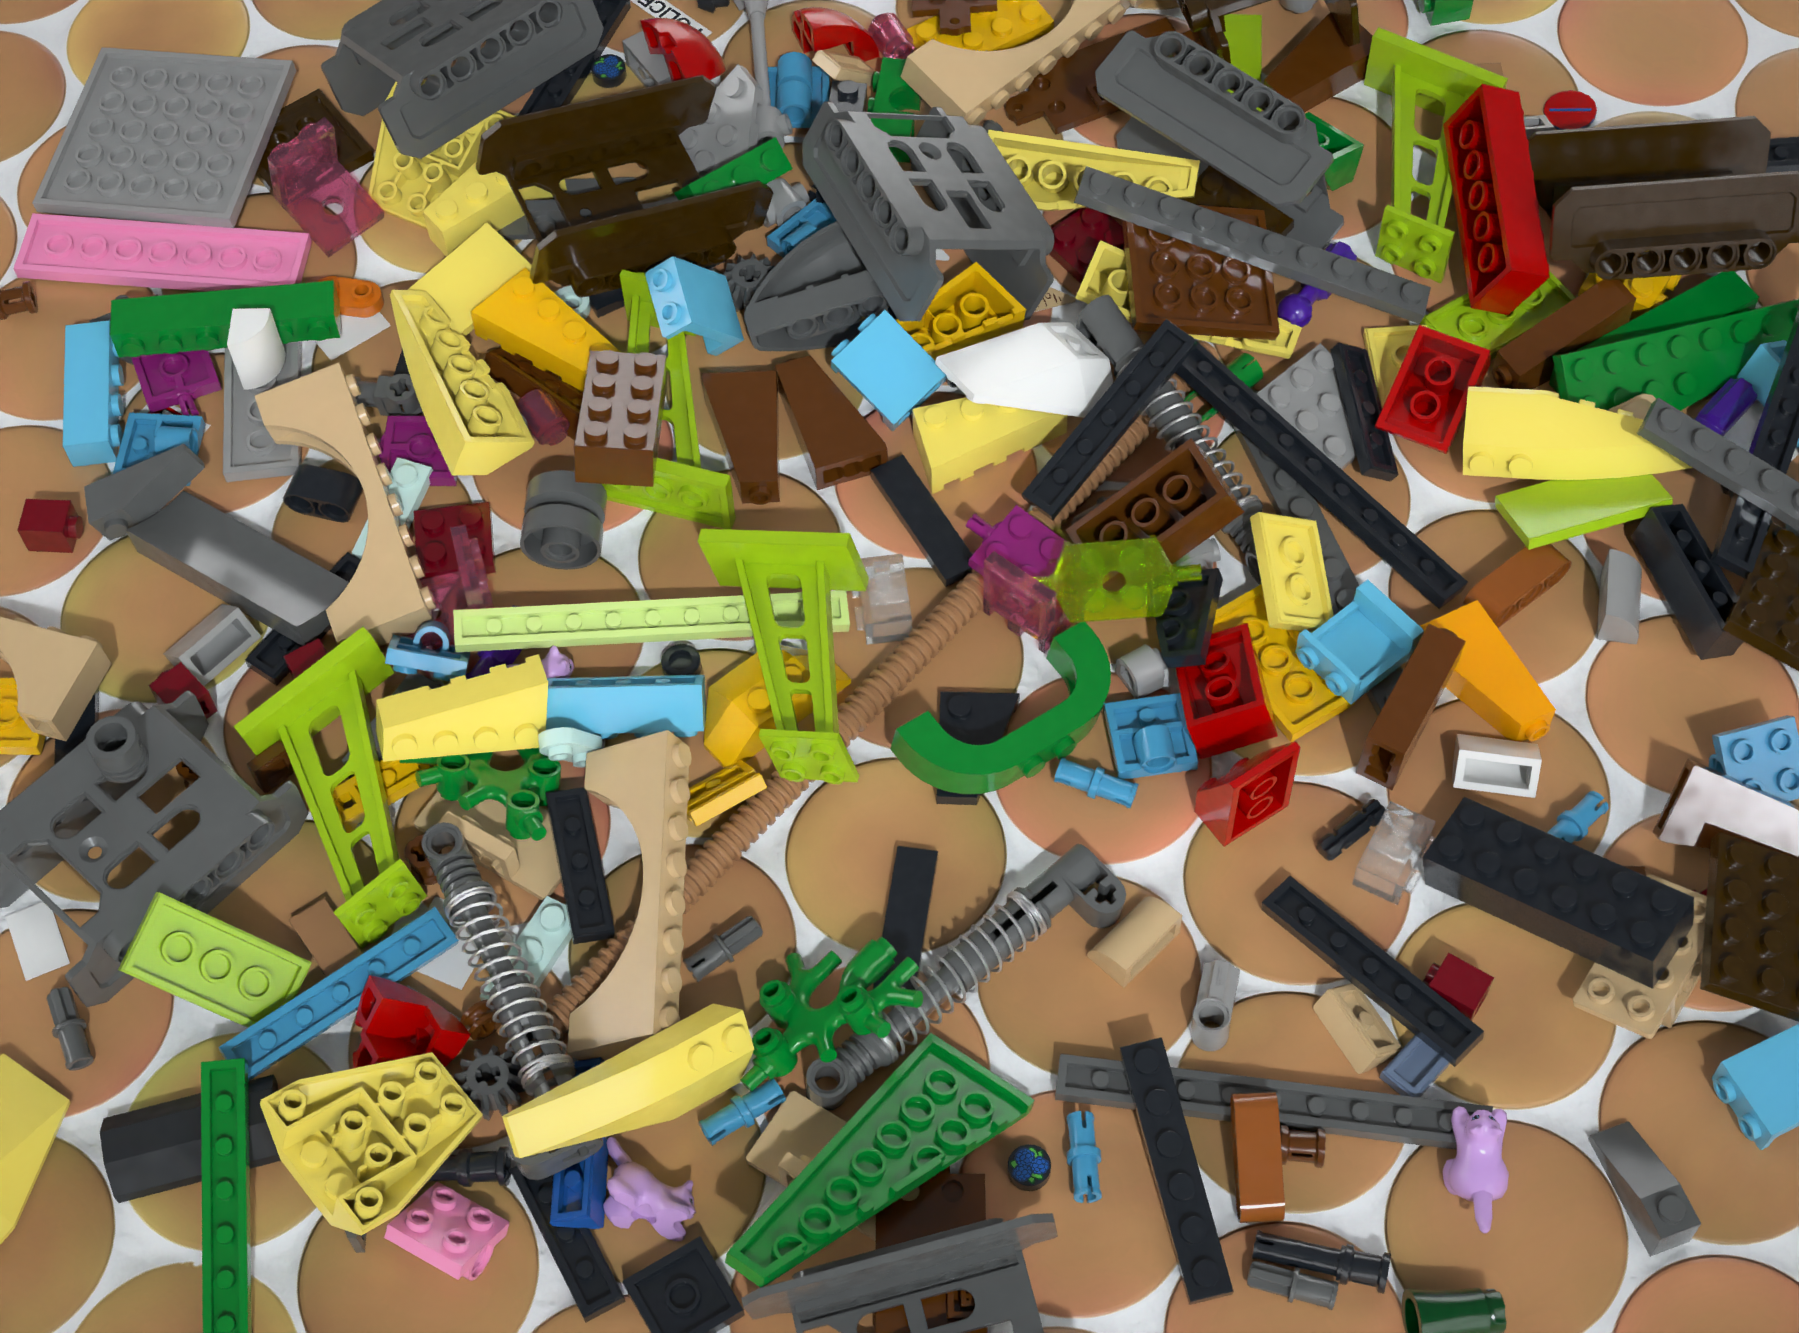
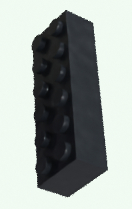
[1422,797,1694,989]

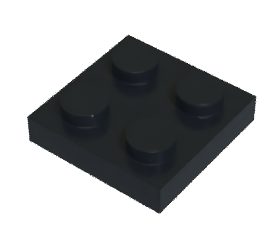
[622,1236,745,1333]

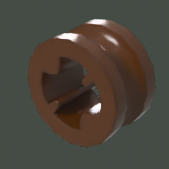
[460,999,502,1041]

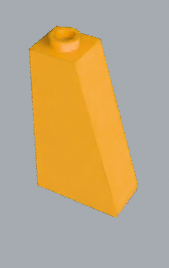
[1420,600,1556,742]

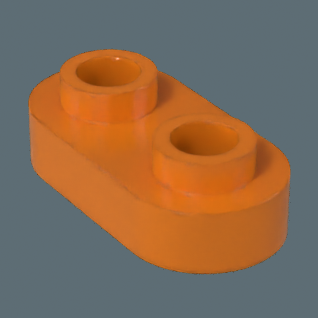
[317,276,384,318]

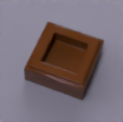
[247,740,294,793]

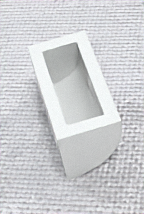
[227,308,286,390]
[1452,734,1542,798]

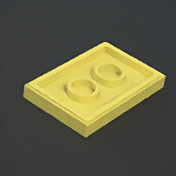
[408,223,532,337]
[1363,324,1428,408]
[1250,512,1334,632]

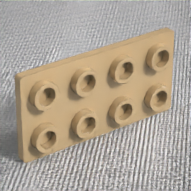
[414,782,561,901]
[1573,874,1707,1039]
[746,1091,919,1241]

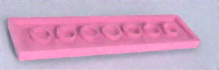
[13,213,312,292]

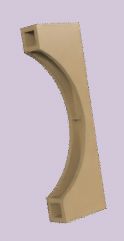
[900,0,1144,125]
[255,363,437,647]
[0,616,112,741]
[567,730,692,1061]

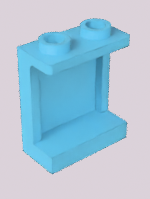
[645,256,744,356]
[831,310,947,432]
[1295,579,1424,704]
[1712,1024,1799,1150]

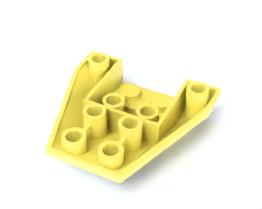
[366,79,517,229]
[260,1052,483,1236]
[0,1053,71,1245]

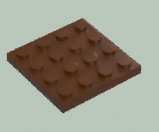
[1122,205,1280,340]

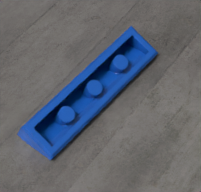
[550,1057,610,1229]

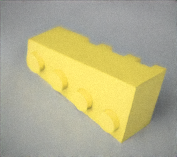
[423,161,567,257]
[912,397,1068,494]
[376,654,548,762]

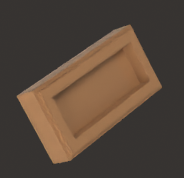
[289,898,362,977]

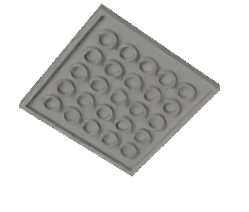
[32,47,296,228]

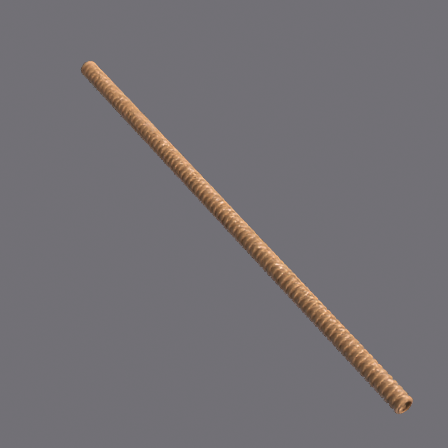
[545,340,1220,1041]

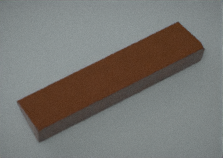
[484,348,583,441]

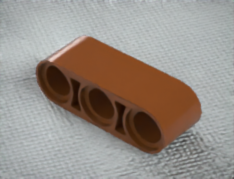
[1463,544,1572,628]
[1230,1092,1285,1223]

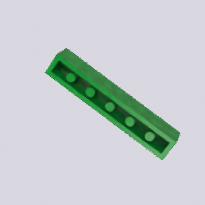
[1549,271,1759,396]
[110,280,340,357]

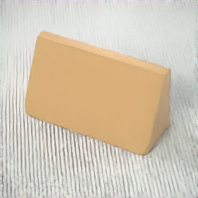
[1313,983,1402,1074]

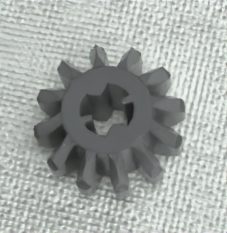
[722,253,775,312]
[454,1044,525,1121]

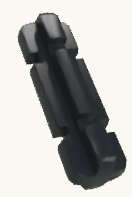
[1316,799,1387,861]

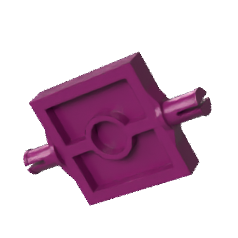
[131,350,222,416]
[376,416,458,486]
[966,505,1081,611]

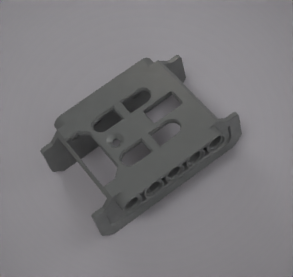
[321,0,604,159]
[1095,30,1344,250]
[802,102,1054,321]
[0,691,308,1007]
[741,1213,1058,1333]

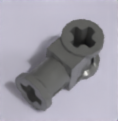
[354,374,423,416]

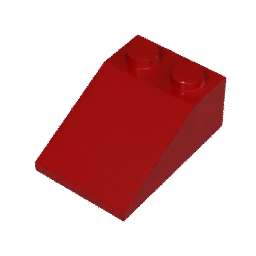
[1375,325,1490,454]
[1176,623,1278,759]
[1194,741,1301,847]

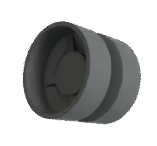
[520,470,607,570]

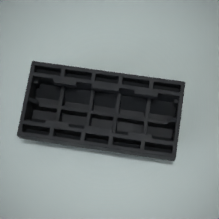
[100,1074,281,1203]

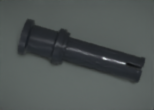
[428,1147,511,1187]
[1252,1230,1391,1294]

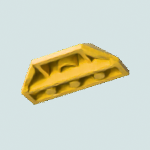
[704,645,851,768]

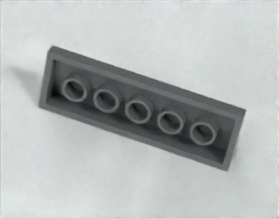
[126,491,349,646]

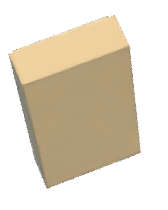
[812,50,875,86]

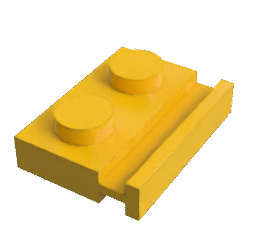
[687,759,767,827]

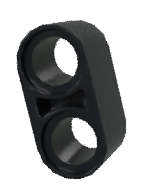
[283,464,363,523]

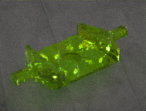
[1025,535,1202,623]

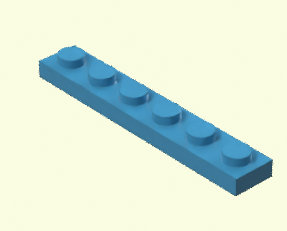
[219,907,459,1081]

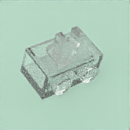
[852,554,912,645]
[1352,801,1436,905]

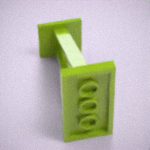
[1364,27,1508,284]
[602,270,735,529]
[697,529,869,784]
[233,626,427,949]

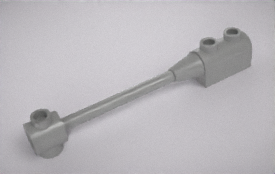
[733,0,793,149]
[623,31,809,228]

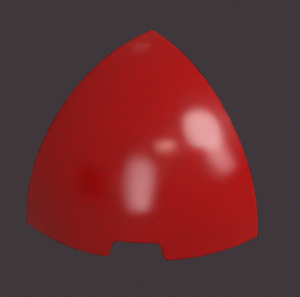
[792,7,880,62]
[640,17,726,82]
[353,975,471,1068]

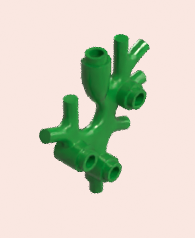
[400,748,561,841]
[740,936,923,1092]

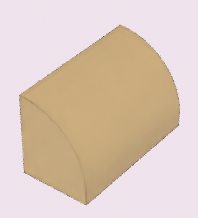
[1087,896,1182,988]

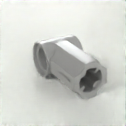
[1191,960,1240,1051]

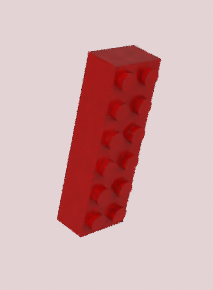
[1443,84,1550,315]

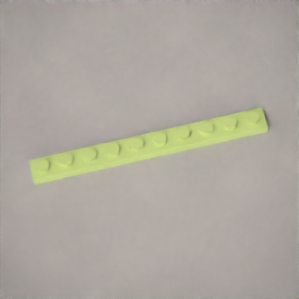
[453,590,850,652]

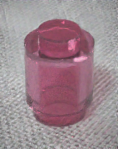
[868,13,914,59]
[518,389,570,446]

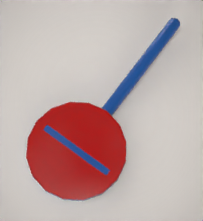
[1543,90,1597,130]

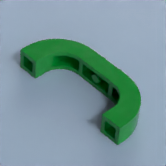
[890,620,1111,794]

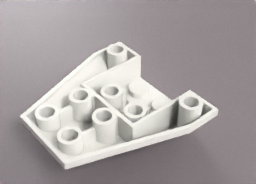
[935,322,1113,418]

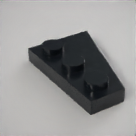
[1146,568,1223,668]
[936,692,1020,805]

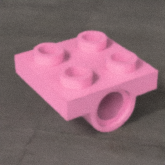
[384,1182,510,1281]

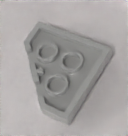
[679,64,763,178]
[1256,343,1357,470]

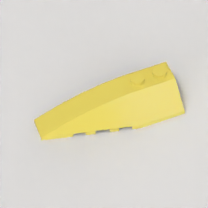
[988,130,1200,211]
[1075,240,1302,359]
[390,290,534,476]
[1463,386,1693,480]
[502,1004,754,1158]

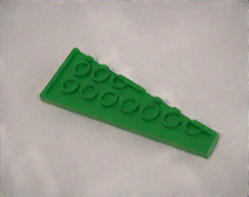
[1553,298,1799,411]
[725,1032,1035,1288]

